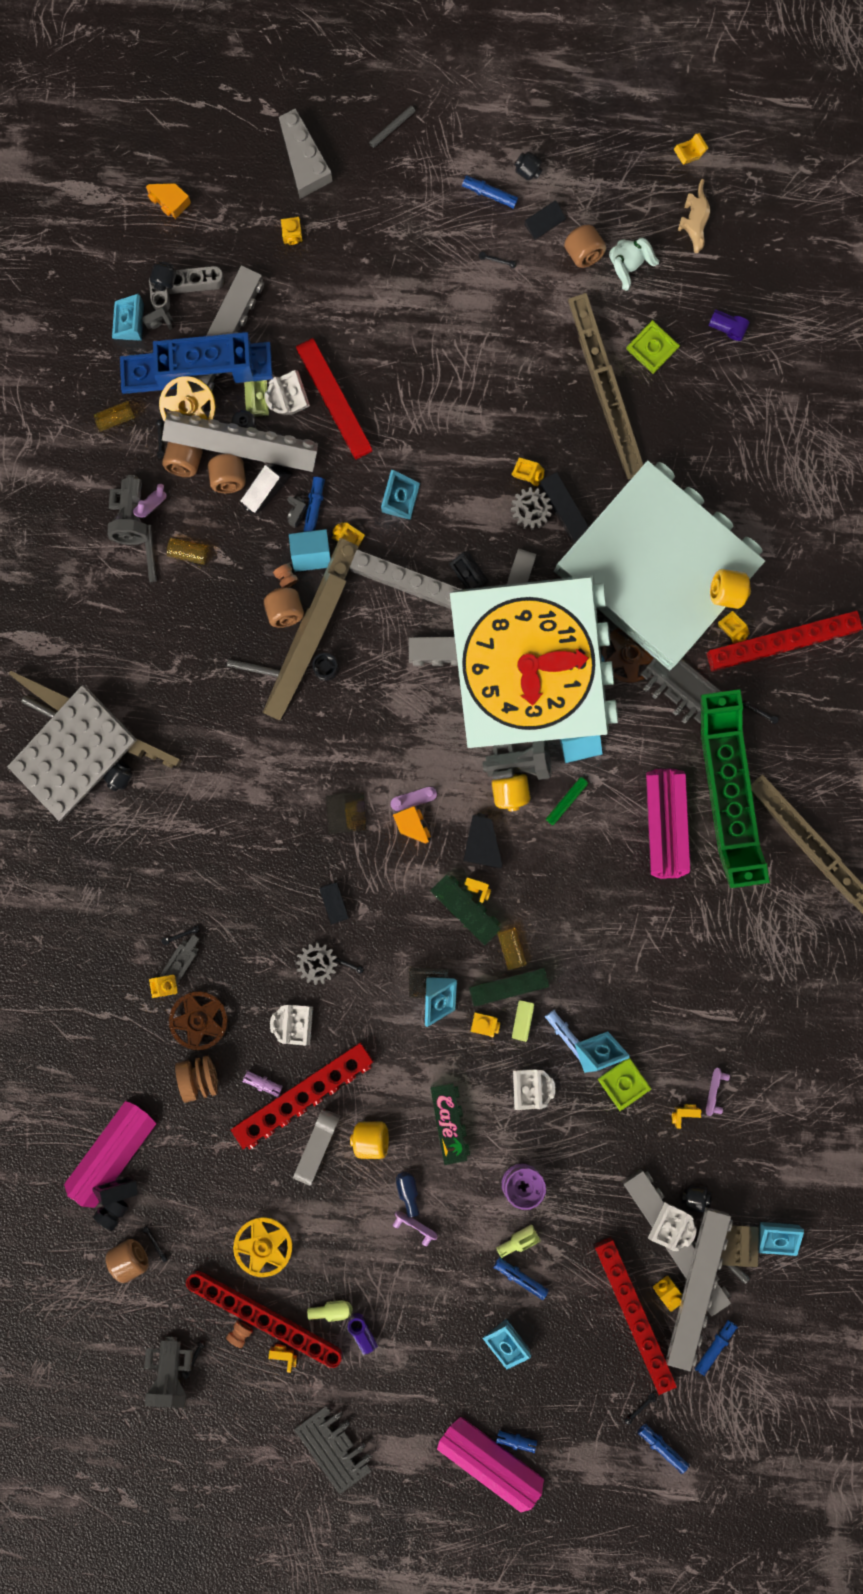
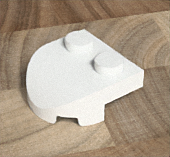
[265,370,310,415]
[270,1005,313,1046]
[513,1069,555,1110]
[648,1203,697,1251]

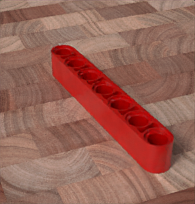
[296,338,373,460]

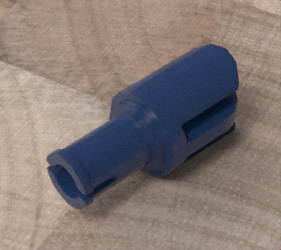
[396,1172,420,1217]

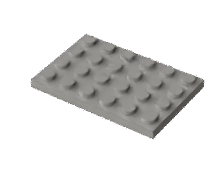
[7,685,137,821]

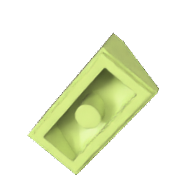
[244,380,269,416]
[512,1000,534,1042]

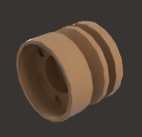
[175,1055,218,1103]

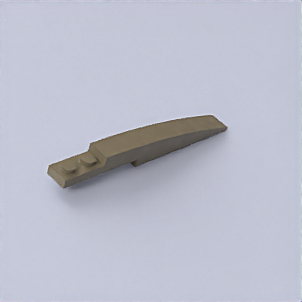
[568,293,643,480]
[262,538,358,720]
[9,671,182,769]
[751,774,863,914]

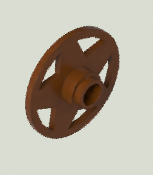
[601,628,654,683]
[169,992,227,1050]

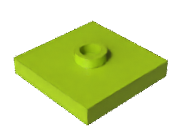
[626,320,680,374]
[598,1057,651,1111]

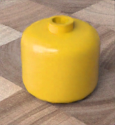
[710,569,751,609]
[491,773,531,811]
[350,1122,389,1159]

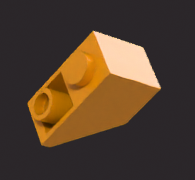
[146,184,191,219]
[393,806,431,844]

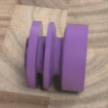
[502,1164,546,1210]

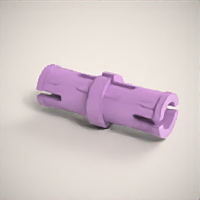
[242,1070,283,1097]

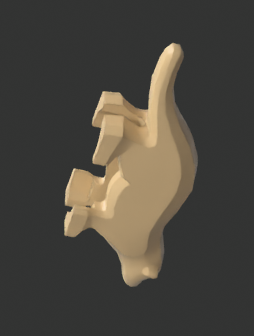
[678,179,711,253]

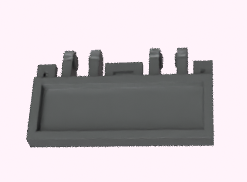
[641,658,721,723]
[294,1406,373,1495]

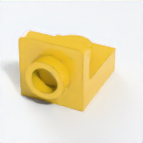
[281,217,302,245]
[512,458,545,487]
[331,522,365,546]
[718,611,750,644]
[465,878,491,903]
[149,975,178,998]
[471,1013,500,1037]

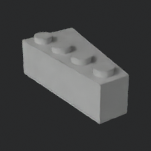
[279,109,333,199]

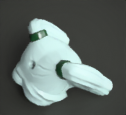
[609,238,660,291]

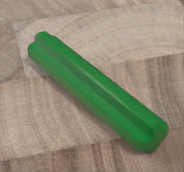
[546,777,588,825]

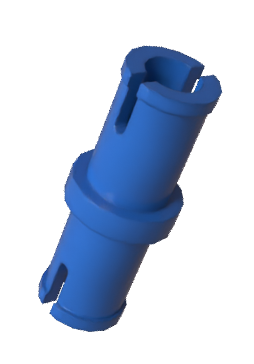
[496,1430,537,1453]

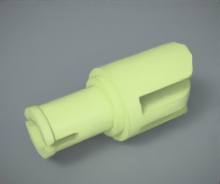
[496,1224,541,1258]
[307,1300,353,1322]

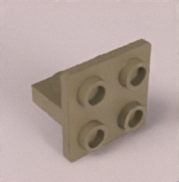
[720,1226,759,1267]

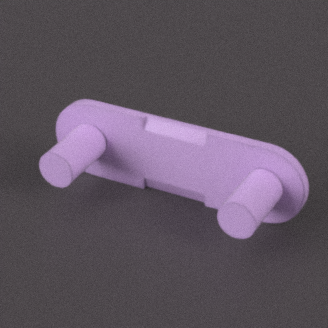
[133,484,166,518]
[391,787,437,811]
[706,1068,730,1116]
[393,1211,438,1246]

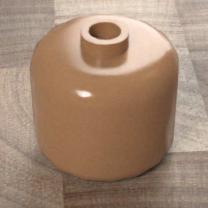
[564,224,606,268]
[162,442,203,477]
[208,454,246,494]
[264,588,304,628]
[106,1239,149,1283]

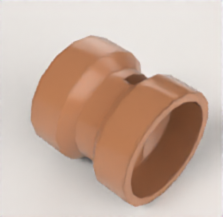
[273,563,299,588]
[226,1320,253,1348]

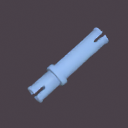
[545,1010,580,1060]

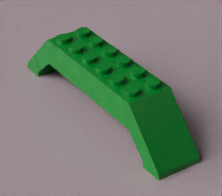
[701,689,770,888]

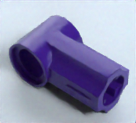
[708,309,749,341]
[348,1313,378,1355]

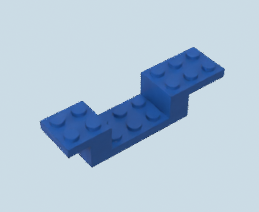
[120,332,273,394]

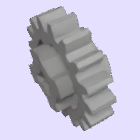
[511,487,552,530]
[296,943,338,985]

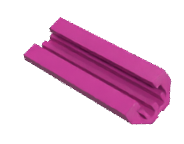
[646,768,690,879]
[64,1101,156,1208]
[437,1417,544,1512]

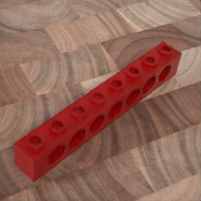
[706,611,863,672]
[231,1042,374,1150]
[593,1237,677,1395]

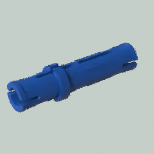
[462,175,518,209]
[303,477,325,532]
[493,1257,549,1300]
[695,1320,738,1376]
[638,1424,689,1474]

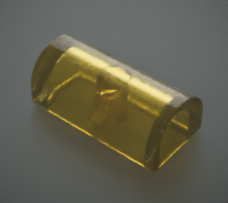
[94,401,135,432]
[167,538,209,565]
[497,928,526,970]

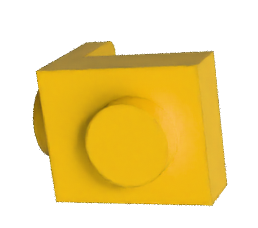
[674,133,708,165]
[672,1104,701,1129]
[653,1276,682,1312]
[268,1344,297,1373]

